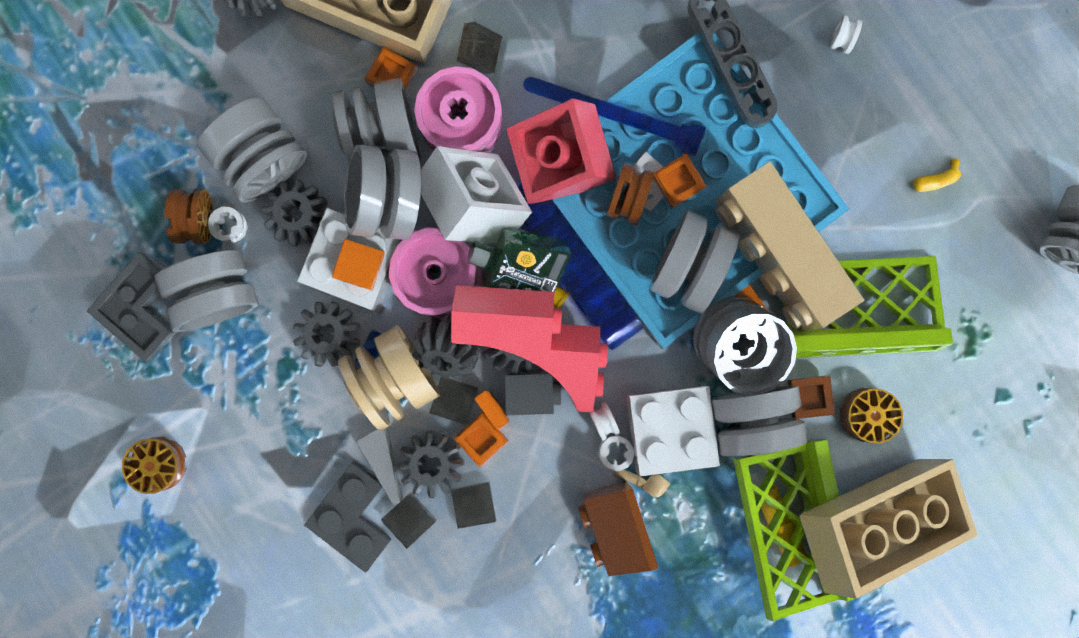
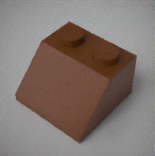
[578,481,659,576]

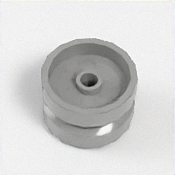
[345,145,421,240]
[649,209,740,314]
[154,250,259,332]
[711,385,808,456]

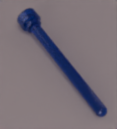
[523,76,706,157]

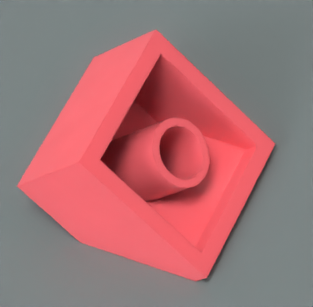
[506,98,617,204]

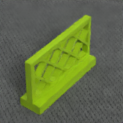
[783,256,953,358]
[733,439,854,621]

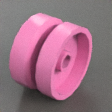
[414,66,504,153]
[389,227,484,318]

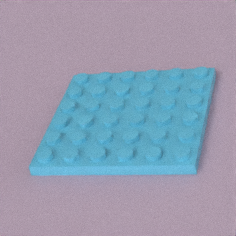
[550,25,849,349]

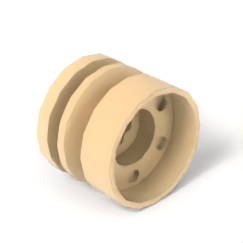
[338,325,440,431]

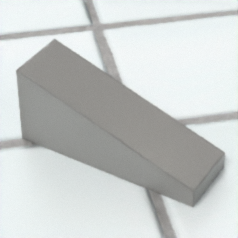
[356,427,403,505]

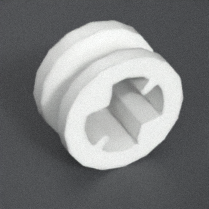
[830,15,862,54]
[208,207,248,243]
[589,401,620,441]
[598,435,634,471]

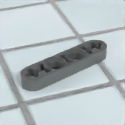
[687,0,778,128]

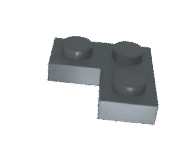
[87,252,176,362]
[304,461,392,573]

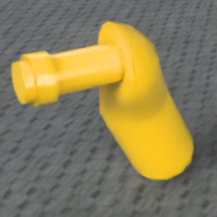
[913,158,961,192]

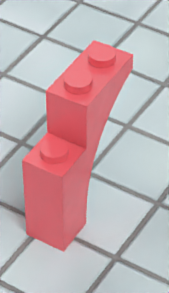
[451,285,608,413]

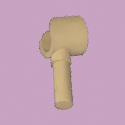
[613,470,670,497]

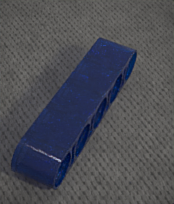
[517,183,644,351]

